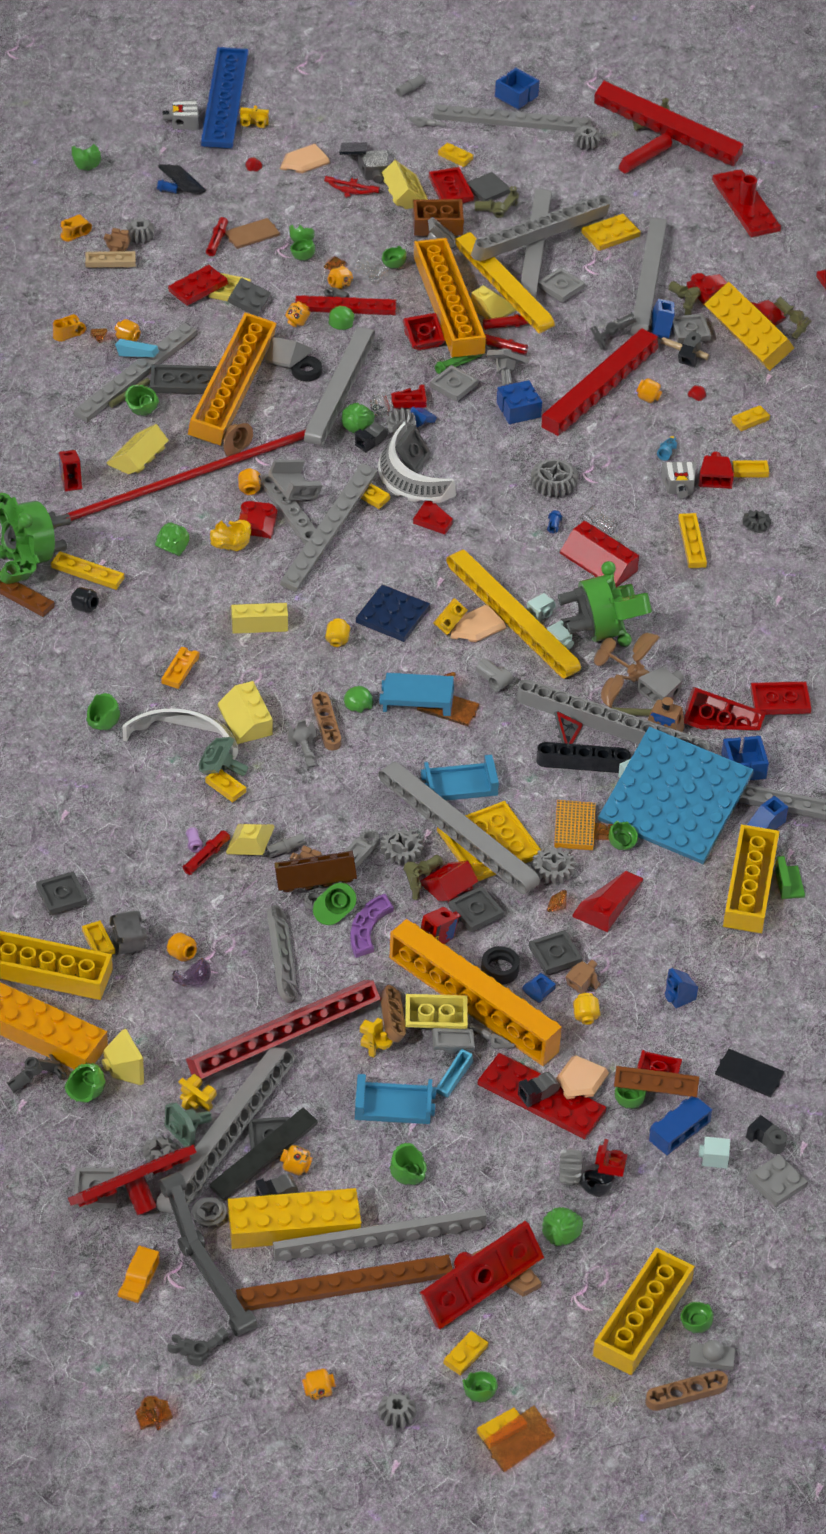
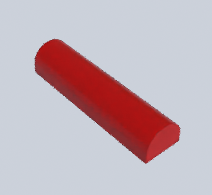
[618,132,673,173]

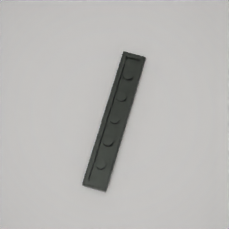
[209,1107,318,1201]

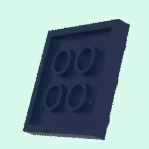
[356,584,430,642]

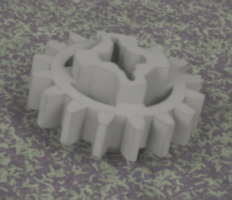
[380,828,423,865]
[532,846,575,884]

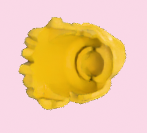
[210,520,251,551]

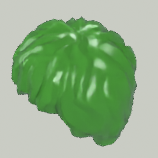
[71,144,101,170]
[124,385,159,416]
[342,403,375,433]
[155,522,189,556]
[86,693,120,730]
[65,1063,106,1103]
[389,1143,427,1185]
[542,1207,583,1246]

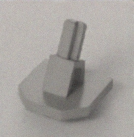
[487,348,529,386]

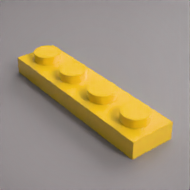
[678,513,707,568]
[51,551,125,590]

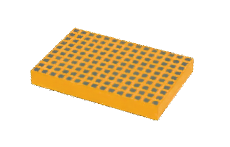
[554,800,596,850]

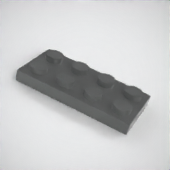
[150,364,217,394]

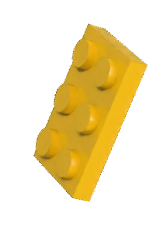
[581,214,641,251]

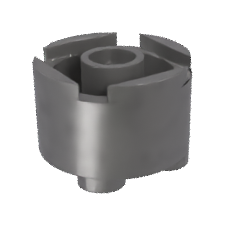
[109,910,147,955]

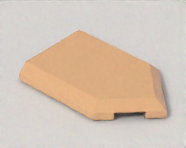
[280,144,330,173]
[450,604,506,642]
[556,1055,609,1099]

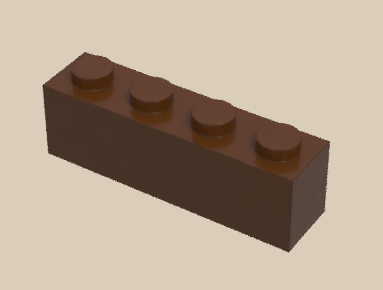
[274,850,357,892]

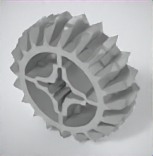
[531,457,578,498]

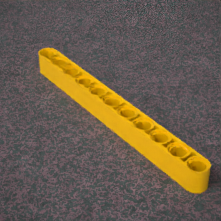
[455,232,555,334]
[446,549,581,679]

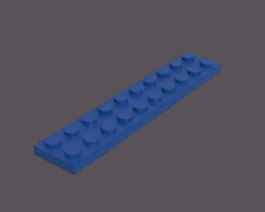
[201,47,248,149]

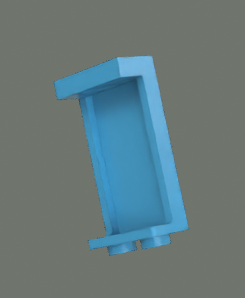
[379,673,454,716]
[421,755,499,801]
[355,1074,436,1124]

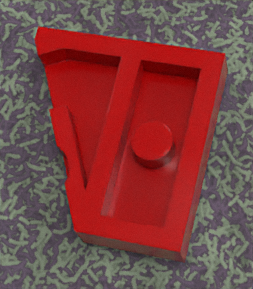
[391,385,427,409]
[413,500,453,535]

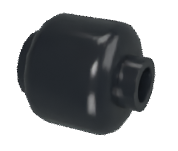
[71,587,99,613]

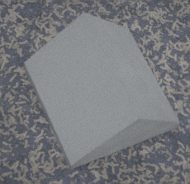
[265,337,313,368]

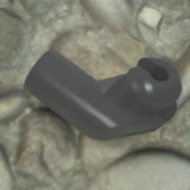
[324,287,350,298]

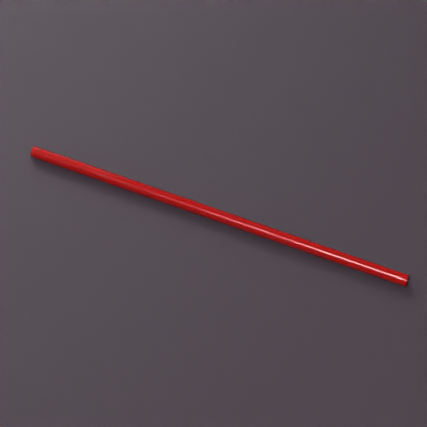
[63,429,306,521]

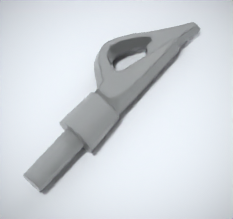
[409,116,446,127]
[470,1024,515,1049]

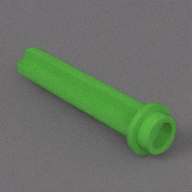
[435,354,483,374]

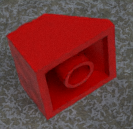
[420,860,478,902]

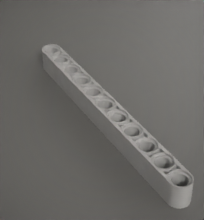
[521,189,552,299]
[471,195,612,261]
[630,217,667,336]
[304,327,375,445]
[517,679,710,751]
[378,761,540,895]
[156,1047,294,1214]

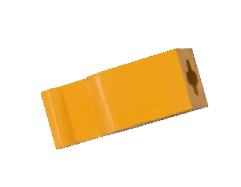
[118,1245,160,1303]

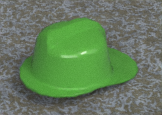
[313,883,357,925]

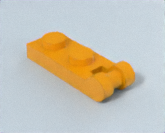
[161,646,200,689]

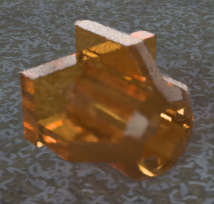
[135,1395,173,1430]

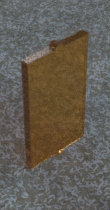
[417,695,480,726]
[482,1405,555,1473]

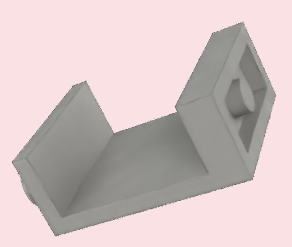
[268,460,323,500]

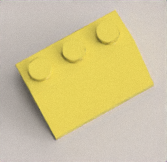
[382,160,428,209]
[106,424,169,474]
[231,603,288,634]
[218,681,273,744]
[405,994,468,1029]

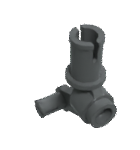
[590,312,637,349]
[6,1054,67,1093]

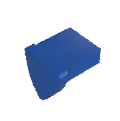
[410,407,437,428]
[522,973,556,1003]

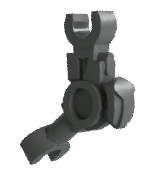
[167,1327,230,1366]

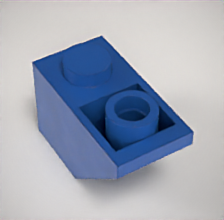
[651,298,675,339]
[747,796,788,830]
[665,968,698,1009]

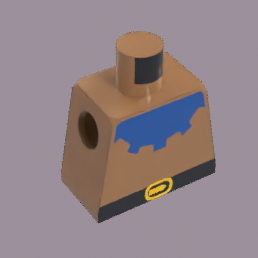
[648,697,684,732]

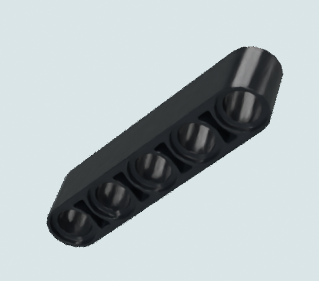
[536,742,631,773]

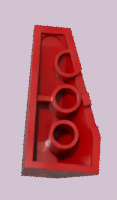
[684,687,766,730]
[572,871,643,932]

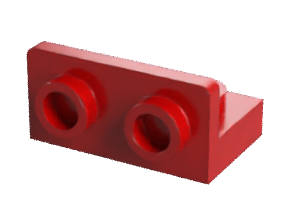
[595,1139,628,1177]

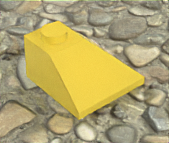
[471,285,516,319]
[226,824,274,855]
[102,1029,144,1085]

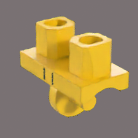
[240,105,269,128]
[433,598,468,635]
[360,1017,393,1057]
[178,1074,217,1111]

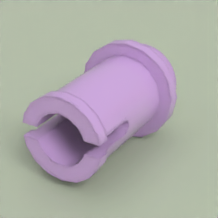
[186,827,203,853]

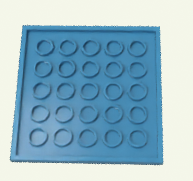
[598,727,754,865]

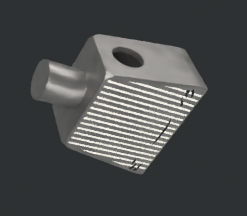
[358,150,389,183]

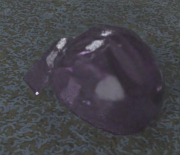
[171,958,211,988]

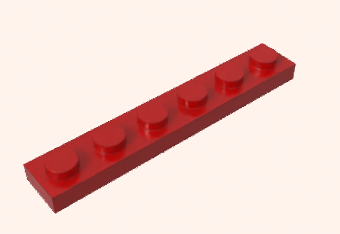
[295,295,396,315]

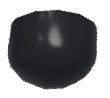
[580,1169,615,1197]

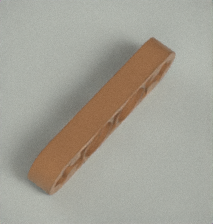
[312,692,341,751]
[380,985,406,1043]
[645,1371,728,1411]

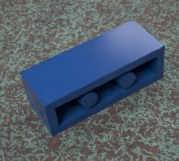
[649,1097,712,1156]

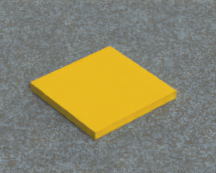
[437,801,541,882]

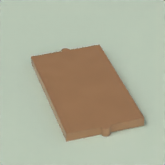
[225,218,280,249]

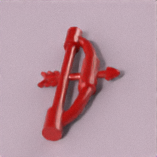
[324,176,380,198]

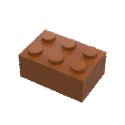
[412,199,464,236]

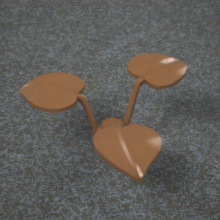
[594,633,660,708]

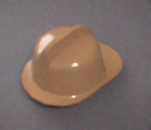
[223,423,253,456]

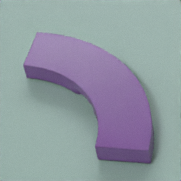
[350,894,394,958]

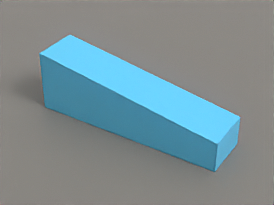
[115,339,159,357]
[436,1049,473,1098]

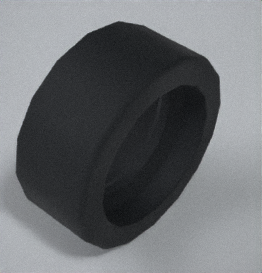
[481,946,520,985]

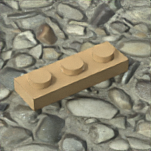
[85,251,136,268]

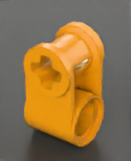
[60,214,92,242]
[53,314,86,342]

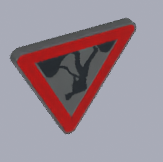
[554,711,583,744]

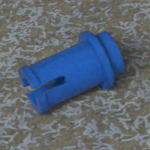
[157,179,178,194]
[547,510,562,534]

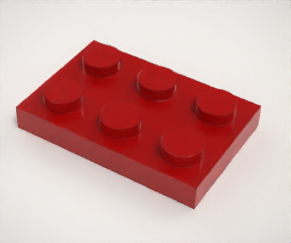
[428,167,474,203]
[168,265,228,306]
[750,682,812,715]

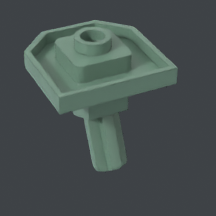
[199,737,248,776]
[164,1103,212,1147]

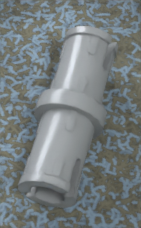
[395,74,426,97]
[266,833,306,858]

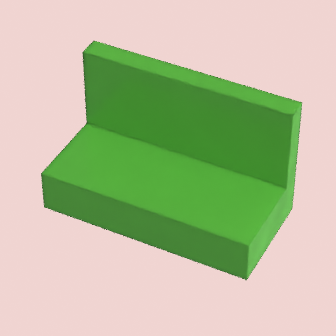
[774,856,805,899]

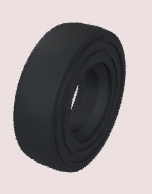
[291,356,322,382]

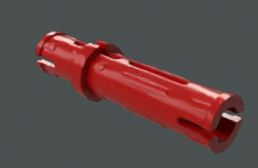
[205,217,229,256]
[483,314,529,330]
[485,334,528,355]
[182,830,230,875]

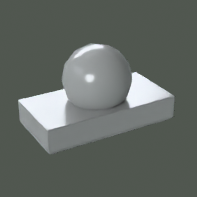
[428,217,456,249]
[431,1028,475,1054]
[689,1340,735,1371]

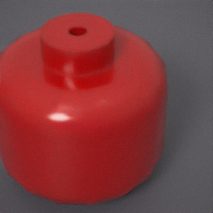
[245,157,262,172]
[687,385,706,401]

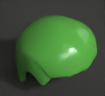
[289,225,315,242]
[290,239,315,261]
[382,246,407,269]
[329,306,354,330]
[343,686,374,713]
[608,821,638,850]
[614,1088,646,1109]
[680,1302,714,1333]
[462,1371,498,1403]

